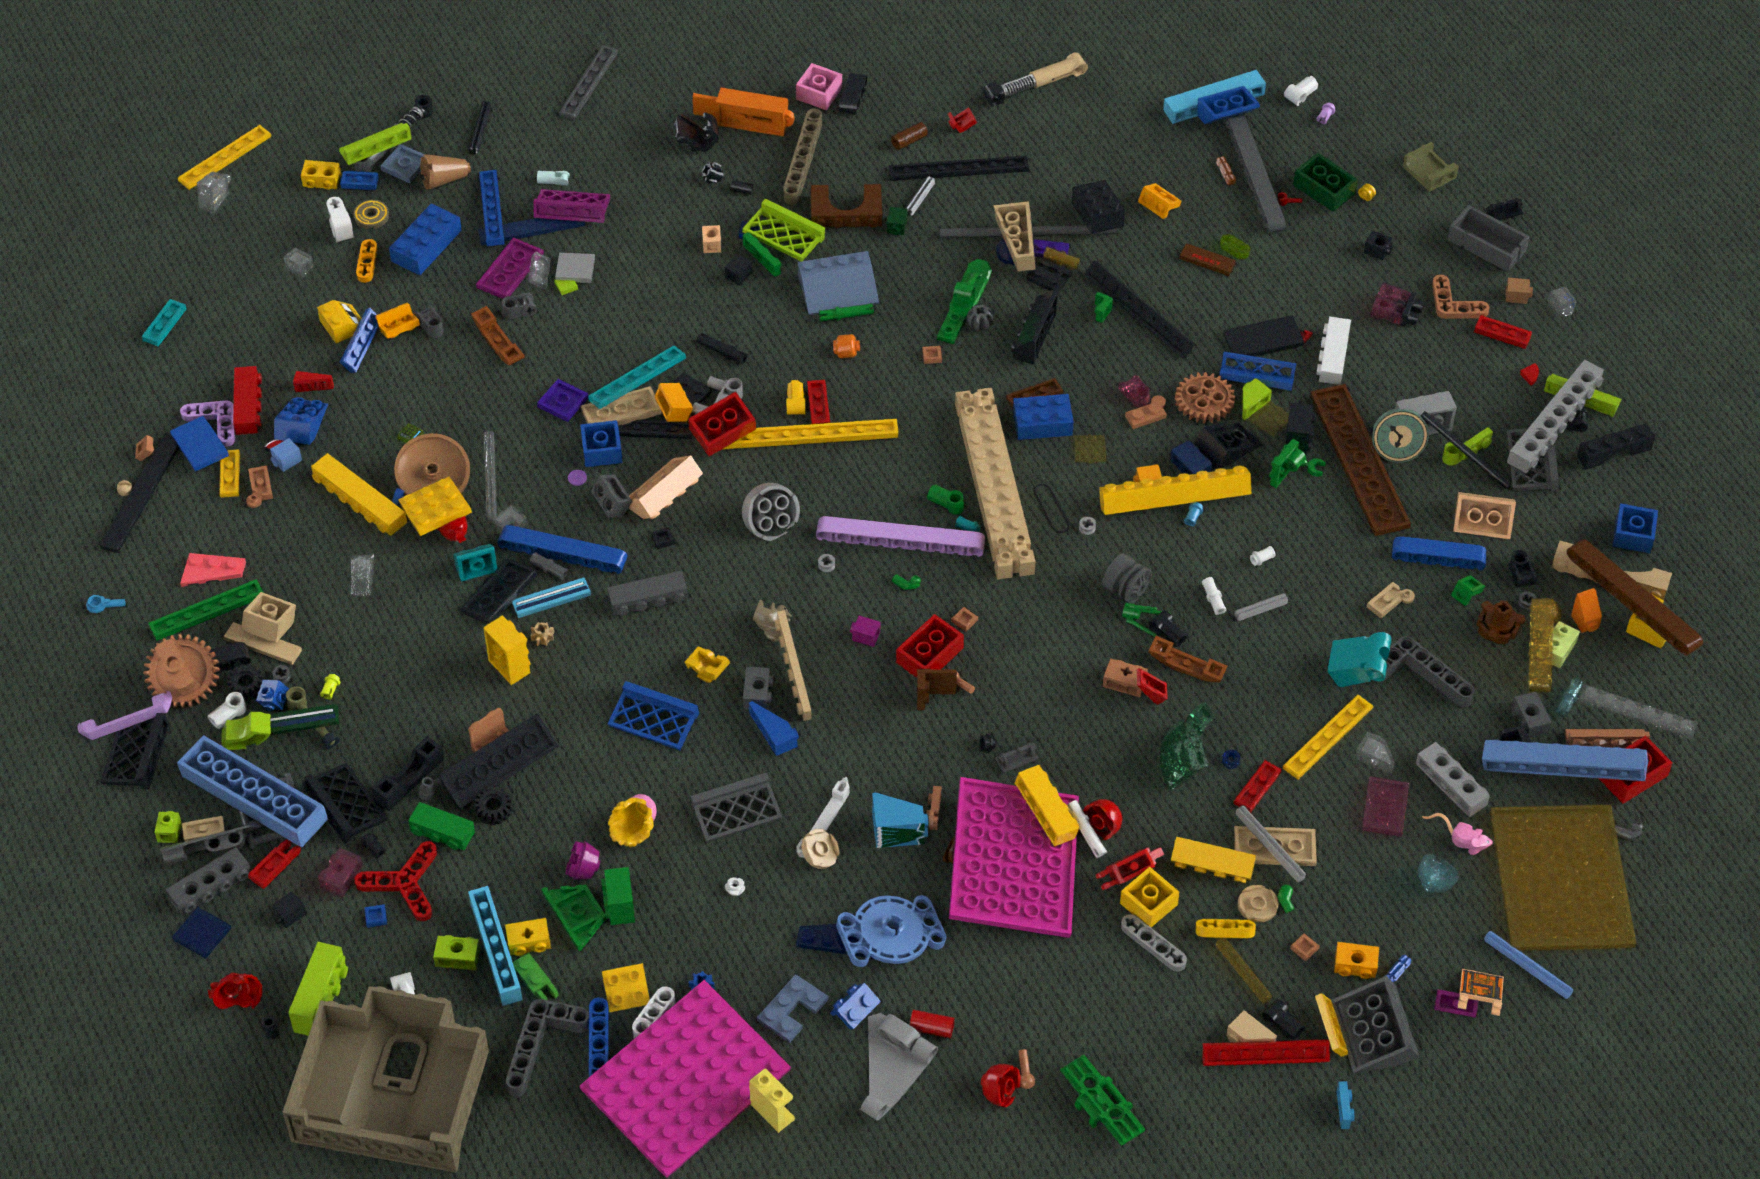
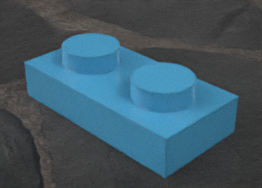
[1336,1081,1355,1129]

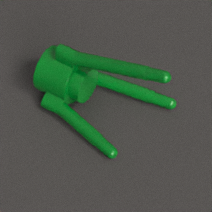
[1122,603,1171,637]

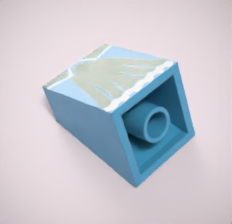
[872,793,928,848]

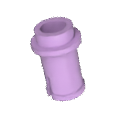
[1317,103,1335,124]

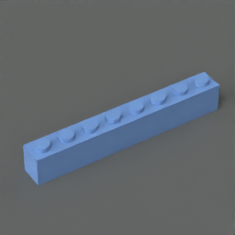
[1482,740,1648,781]

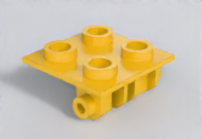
[602,963,650,1012]

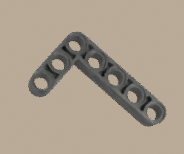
[1373,636,1475,707]
[506,999,589,1098]

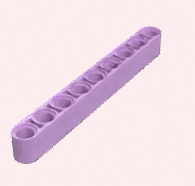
[816,516,985,557]

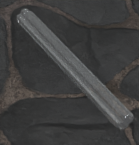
[484,431,497,522]

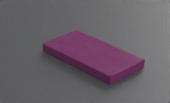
[476,238,544,299]

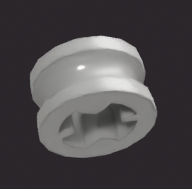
[1079,517,1096,535]
[818,554,835,572]

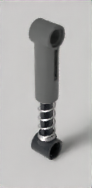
[354,95,433,172]

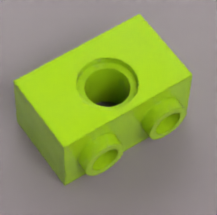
[433,935,480,970]

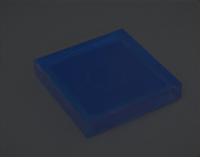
[172,907,231,959]

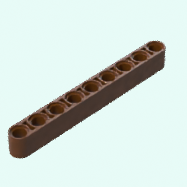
[1567,539,1703,656]

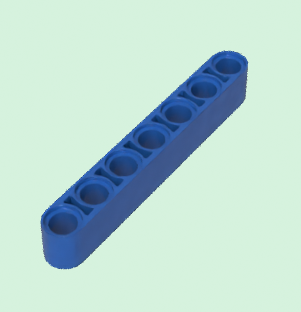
[497,525,627,574]

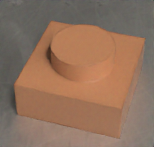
[135,435,154,461]

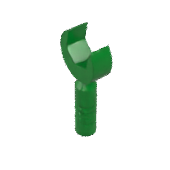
[1301,458,1326,477]

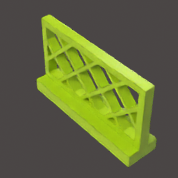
[742,199,825,262]

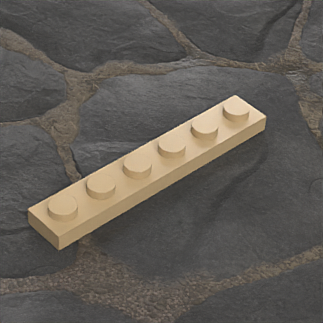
[774,610,811,721]

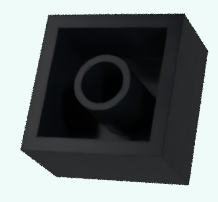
[1285,403,1316,455]

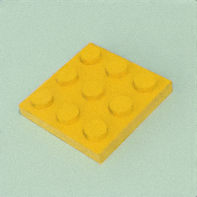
[398,476,472,536]

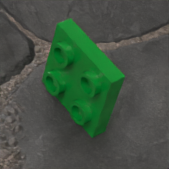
[1269,439,1306,488]

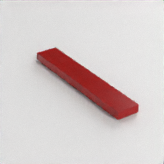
[1202,1040,1330,1066]

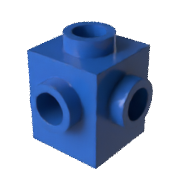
[256,680,289,711]

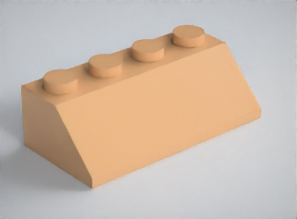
[629,455,703,519]

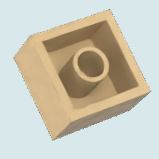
[241,592,296,643]

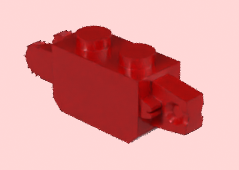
[1095,847,1164,890]

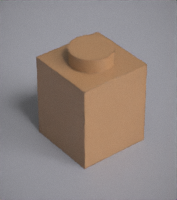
[1505,278,1533,304]

